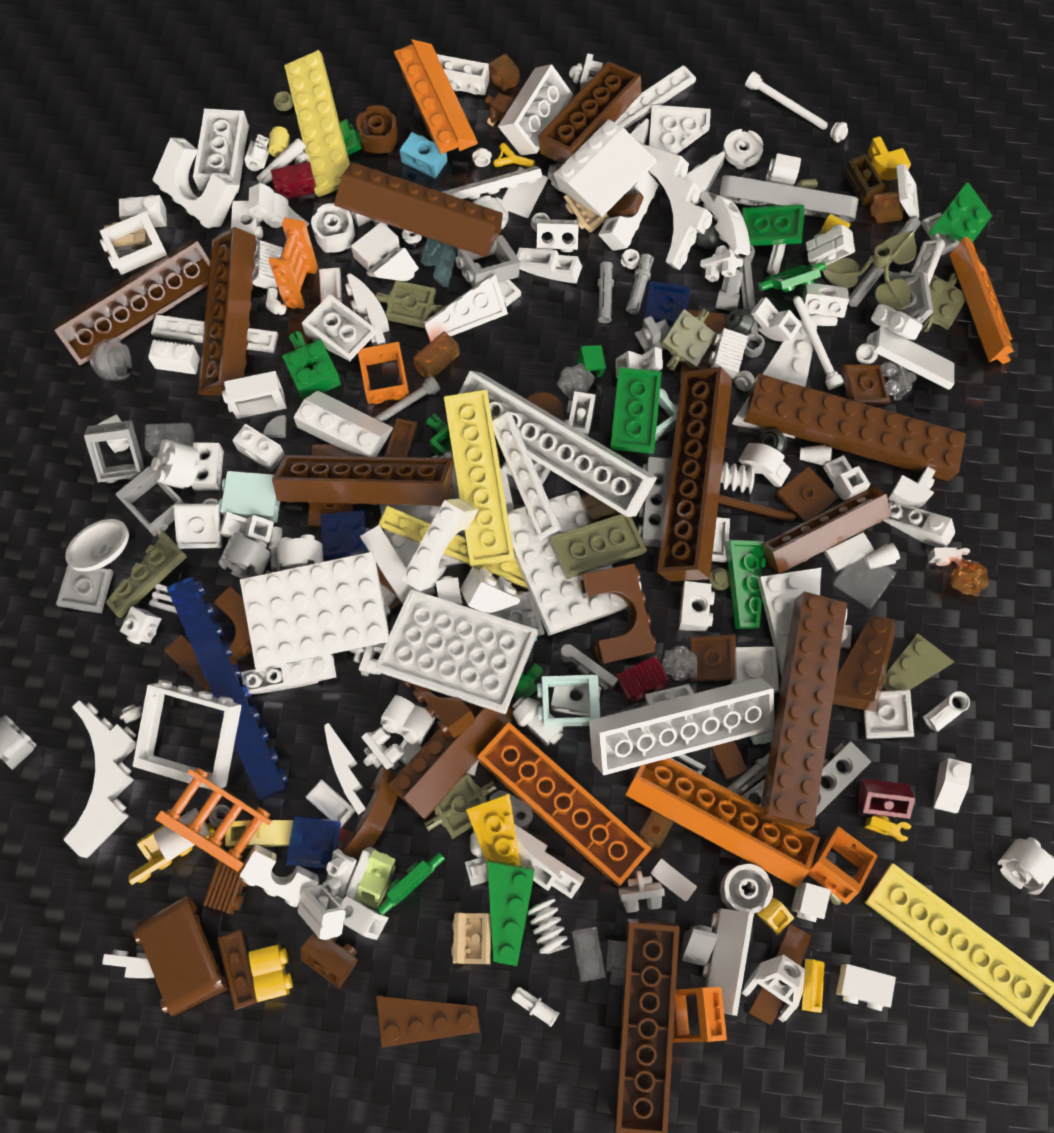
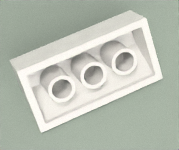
[294,391,393,457]
[700,908,754,1016]

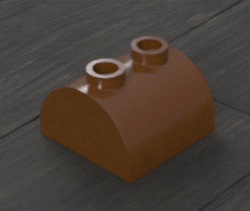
[301,932,358,989]

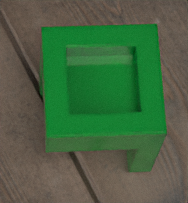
[576,345,606,377]

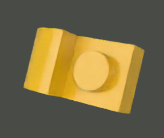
[868,137,911,180]

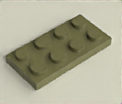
[549,514,647,580]

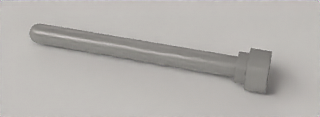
[374,376,440,422]

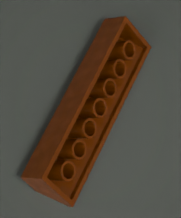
[334,162,503,257]
[198,227,256,396]
[52,239,210,365]
[272,455,453,506]

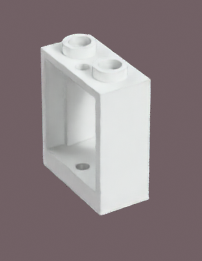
[100,212,167,275]
[222,371,287,419]

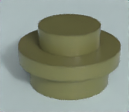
[274,91,294,111]
[709,568,730,590]

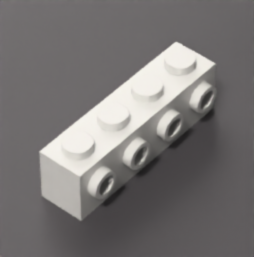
[437,54,489,95]

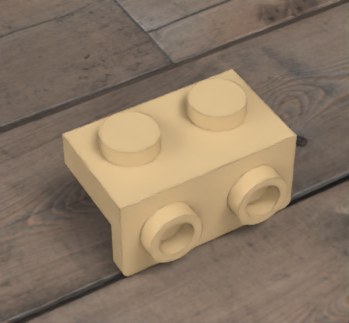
[564,194,610,233]
[451,913,491,964]

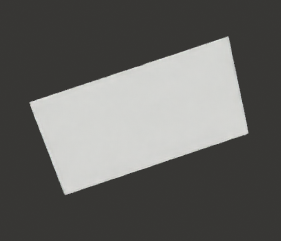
[502,167,548,218]

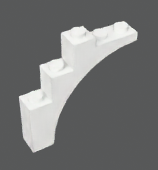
[641,144,713,270]
[64,701,137,858]

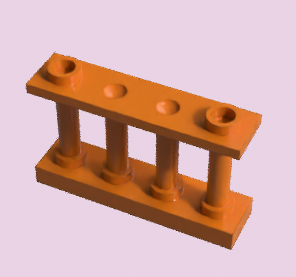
[269,217,318,309]
[156,767,272,872]

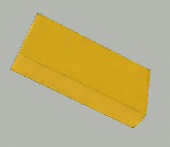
[802,959,825,1013]

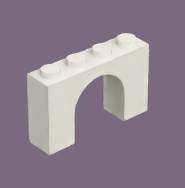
[153,138,240,228]
[401,498,478,591]

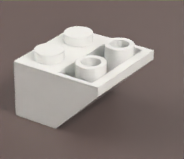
[460,567,520,614]

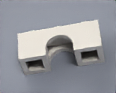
[240,844,319,907]

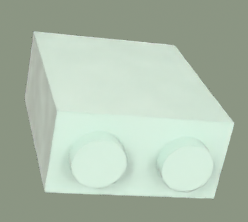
[219,471,280,523]

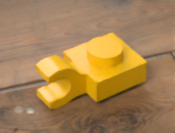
[865,814,911,841]

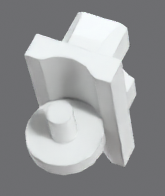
[569,54,603,91]
[245,134,269,171]
[700,246,743,282]
[350,643,386,676]
[362,727,404,769]
[322,849,357,898]
[618,871,665,913]

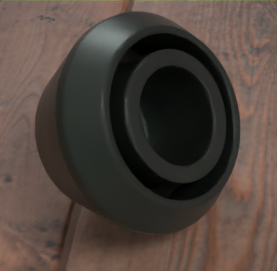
[696,222,721,249]
[727,309,754,335]
[759,428,787,453]

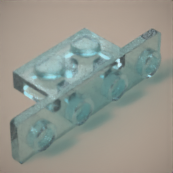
[421,237,457,287]

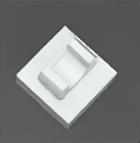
[465,857,488,886]

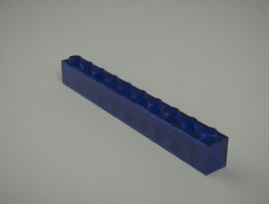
[166,576,288,800]

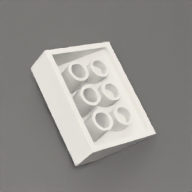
[554,119,656,217]

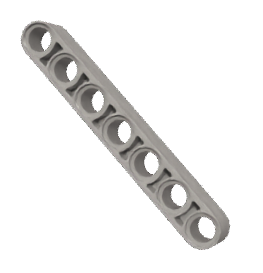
[719,175,858,222]

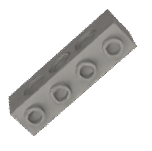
[638,457,672,547]
[816,741,871,816]

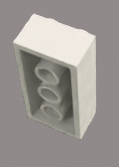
[498,64,573,155]
[193,109,249,193]

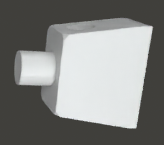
[333,895,388,940]

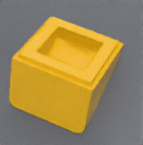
[757,897,794,935]

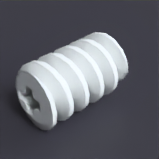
[721,462,755,494]
[528,899,570,954]

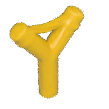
[494,143,535,168]

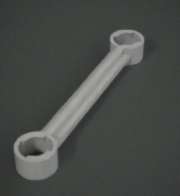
[734,244,765,358]

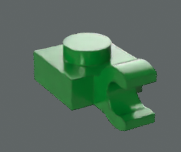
[340,119,362,155]
[513,664,543,700]

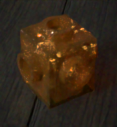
[951,558,989,597]

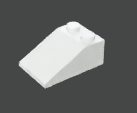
[302,294,378,361]

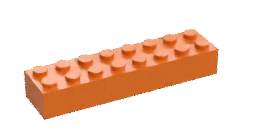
[477,722,651,887]
[626,758,820,888]

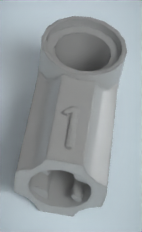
[715,269,743,312]

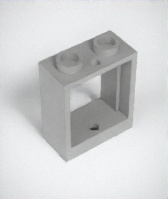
[455,235,521,287]
[84,420,145,483]
[116,466,185,537]

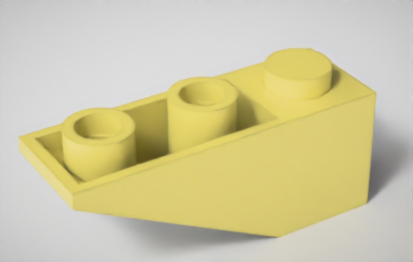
[225,820,302,849]

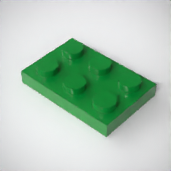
[742,205,805,246]

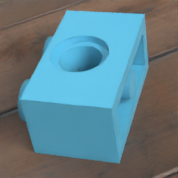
[400,133,447,178]

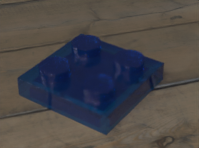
[644,281,691,325]
[320,510,368,559]
[285,815,341,869]

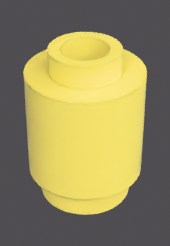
[269,127,289,158]

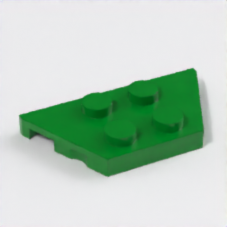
[929,182,992,243]

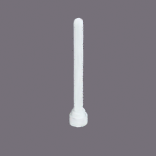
[745,72,828,129]
[793,296,844,390]

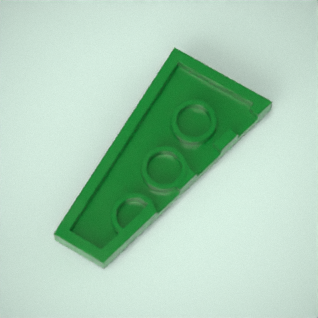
[725,540,767,629]
[487,860,535,966]

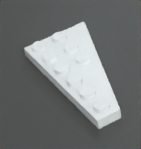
[732,320,818,438]
[757,568,821,677]

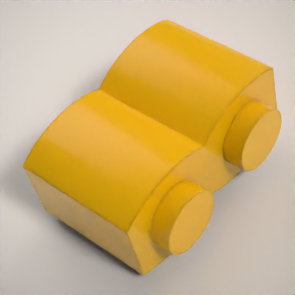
[249,945,293,1002]

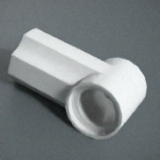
[923,692,970,732]

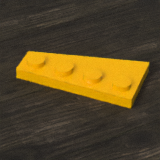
[466,794,521,866]

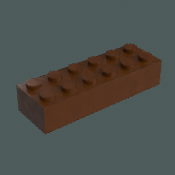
[538,61,641,164]

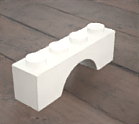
[598,171,659,251]

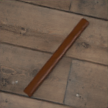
[718,494,796,522]

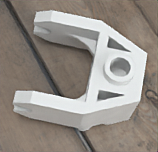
[741,955,805,1022]

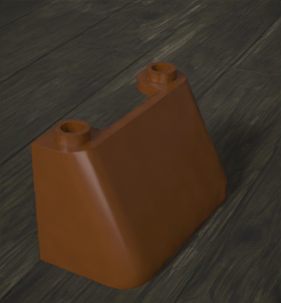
[133,896,229,1016]

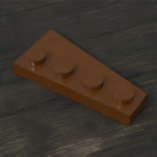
[376,996,480,1047]

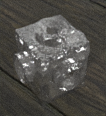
[557,363,595,399]
[662,646,697,680]

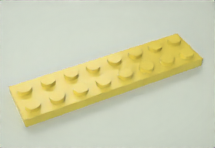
[284,50,350,197]
[444,390,515,567]
[865,863,1054,1027]

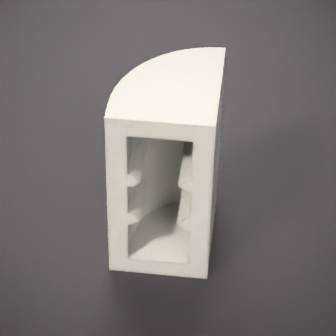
[154,808,210,862]

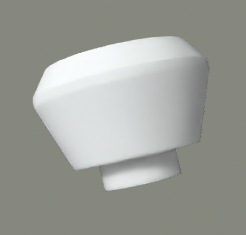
[512,697,541,727]

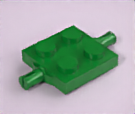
[758,261,826,291]
[376,852,445,916]

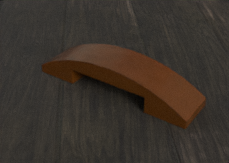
[340,767,397,863]
[748,923,811,1025]

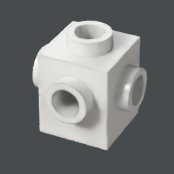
[120,607,161,644]

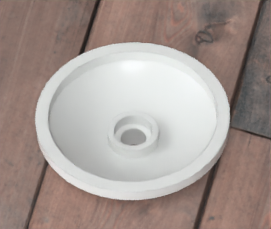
[65,519,129,571]

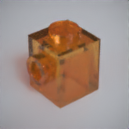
[490,54,519,91]
[871,191,903,223]
[638,810,674,849]

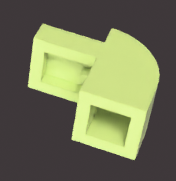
[355,850,396,909]

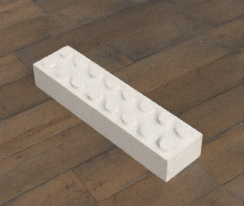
[589,677,774,775]

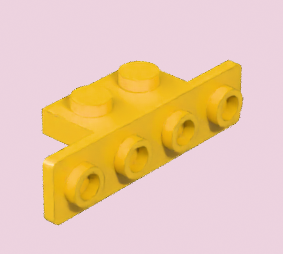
[129,823,215,885]

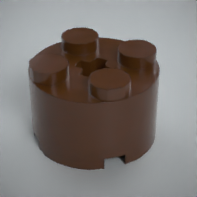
[356,105,398,154]

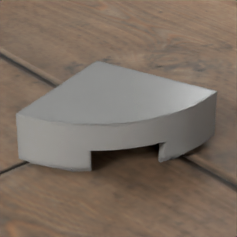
[263,415,287,438]

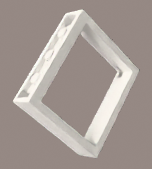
[133,680,242,791]

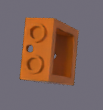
[358,342,409,404]
[808,826,877,904]
[673,987,727,1043]

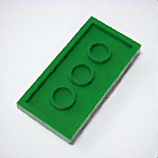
[610,367,662,454]

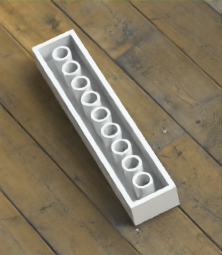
[459,371,657,517]

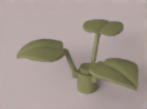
[822,231,917,310]

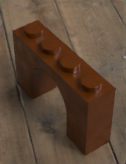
[578,564,656,665]
[165,587,252,691]

